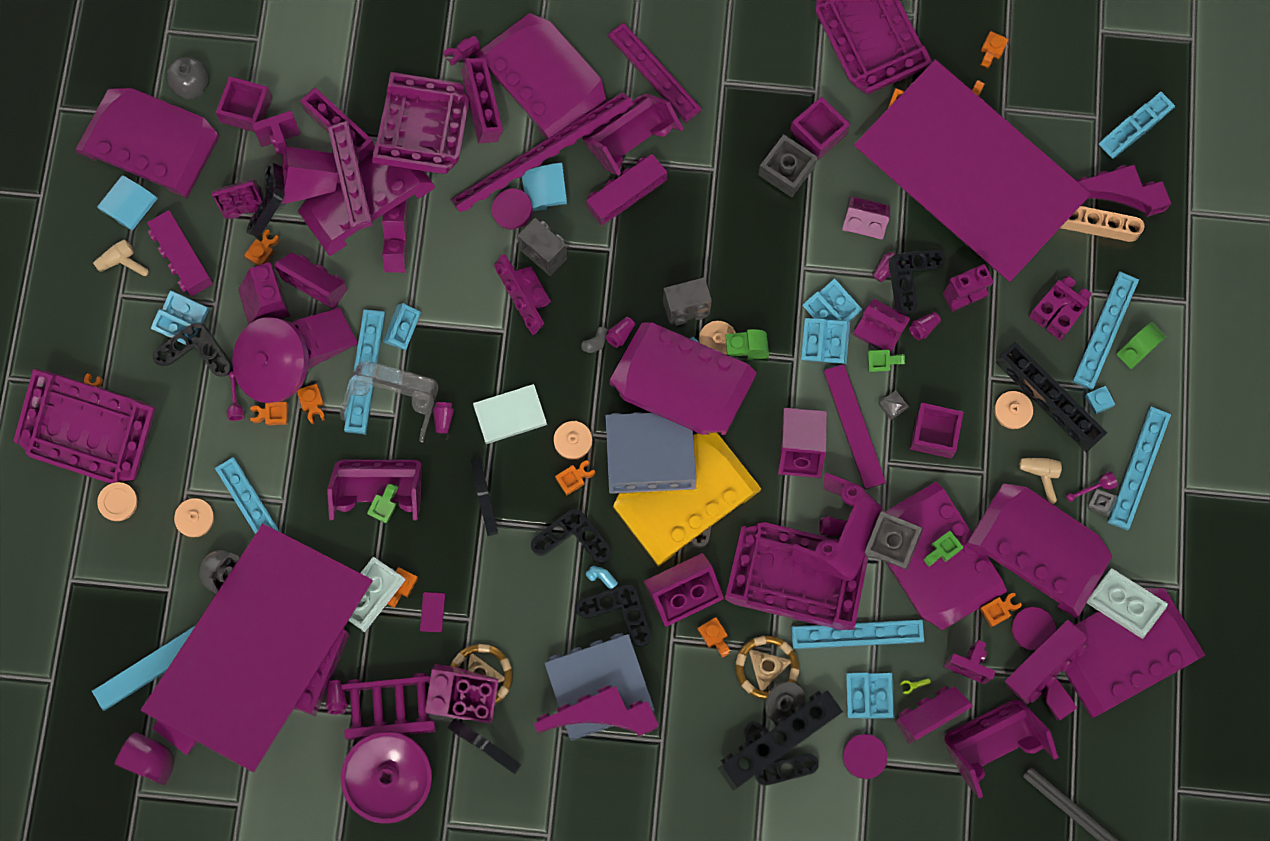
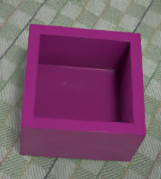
[216,76,273,132]
[790,97,850,160]
[910,403,963,459]

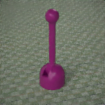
[227,371,244,421]
[1066,471,1118,502]

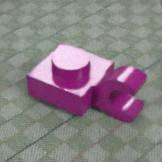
[443,36,480,66]

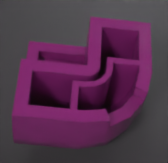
[114,732,174,785]

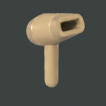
[93,240,149,276]
[1019,458,1062,504]

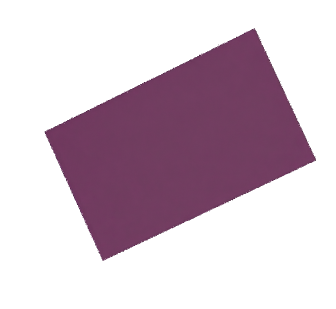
[853,59,1091,282]
[141,523,373,773]

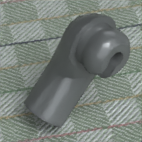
[581,327,608,353]

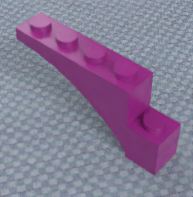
[1077,165,1171,217]
[382,198,409,273]
[534,685,659,737]

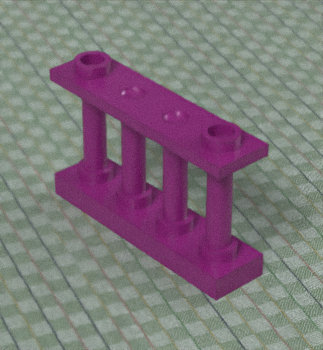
[342,673,436,741]

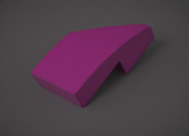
[1043,679,1077,720]

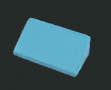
[383,303,421,350]

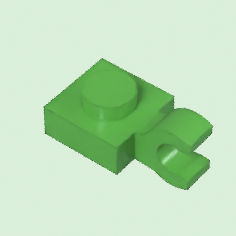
[868,349,905,372]
[367,483,399,523]
[924,531,964,567]

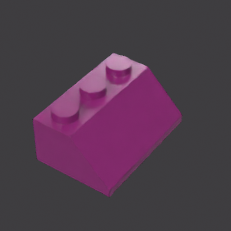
[274,252,347,309]
[644,553,724,627]
[895,686,973,744]

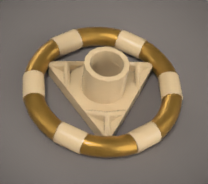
[735,636,800,700]
[451,644,513,704]

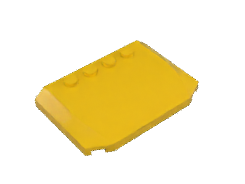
[613,432,761,567]

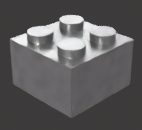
[758,135,818,197]
[518,218,567,276]
[663,277,712,325]
[865,512,923,570]

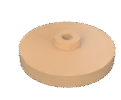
[699,321,736,355]
[994,391,1033,429]
[554,421,592,460]
[97,482,138,521]
[174,498,214,537]

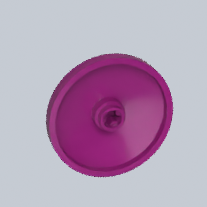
[232,317,309,403]
[341,731,432,823]

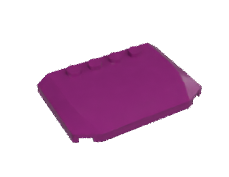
[816,0,932,95]
[475,13,606,139]
[372,72,469,174]
[75,88,219,199]
[297,154,436,256]
[610,322,757,435]
[13,369,156,483]
[884,482,1007,631]
[965,483,1112,618]
[725,522,869,630]
[1064,588,1205,719]

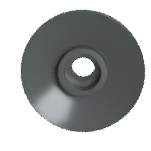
[765,682,805,722]

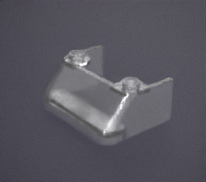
[340,361,439,443]

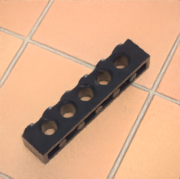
[995,342,1107,453]
[717,690,843,790]

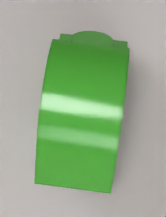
[1116,322,1167,369]
[725,330,769,360]

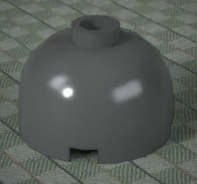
[167,57,209,99]
[199,550,240,594]

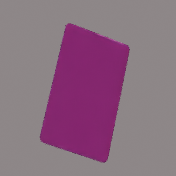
[420,592,445,632]

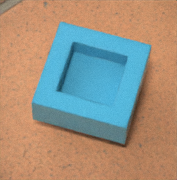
[1085,386,1115,415]

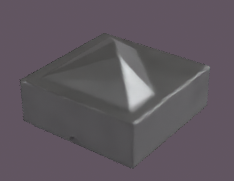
[879,390,909,421]
[1088,489,1118,517]

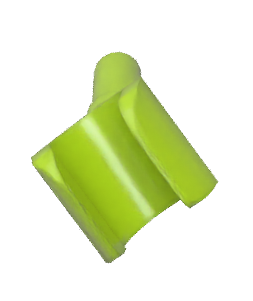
[900,678,931,695]

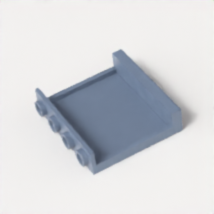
[606,412,696,494]
[545,633,654,741]

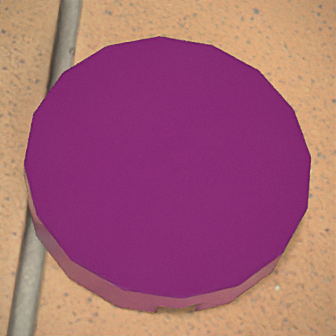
[492,189,533,230]
[1011,607,1056,652]
[843,734,888,780]

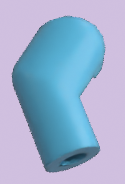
[586,566,618,590]

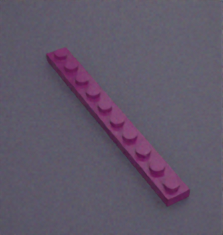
[450,92,633,212]

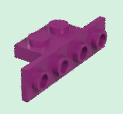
[493,254,551,335]

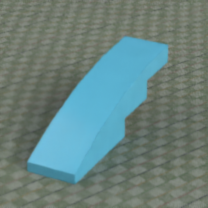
[1099,92,1175,159]

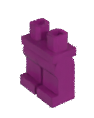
[943,264,994,312]
[1029,276,1092,341]

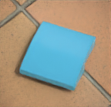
[522,163,567,211]
[97,175,158,230]
[802,278,863,322]
[151,290,210,345]
[801,318,850,364]
[846,673,895,719]

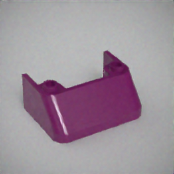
[582,94,684,175]
[327,460,422,520]
[792,473,882,581]
[944,700,1058,798]

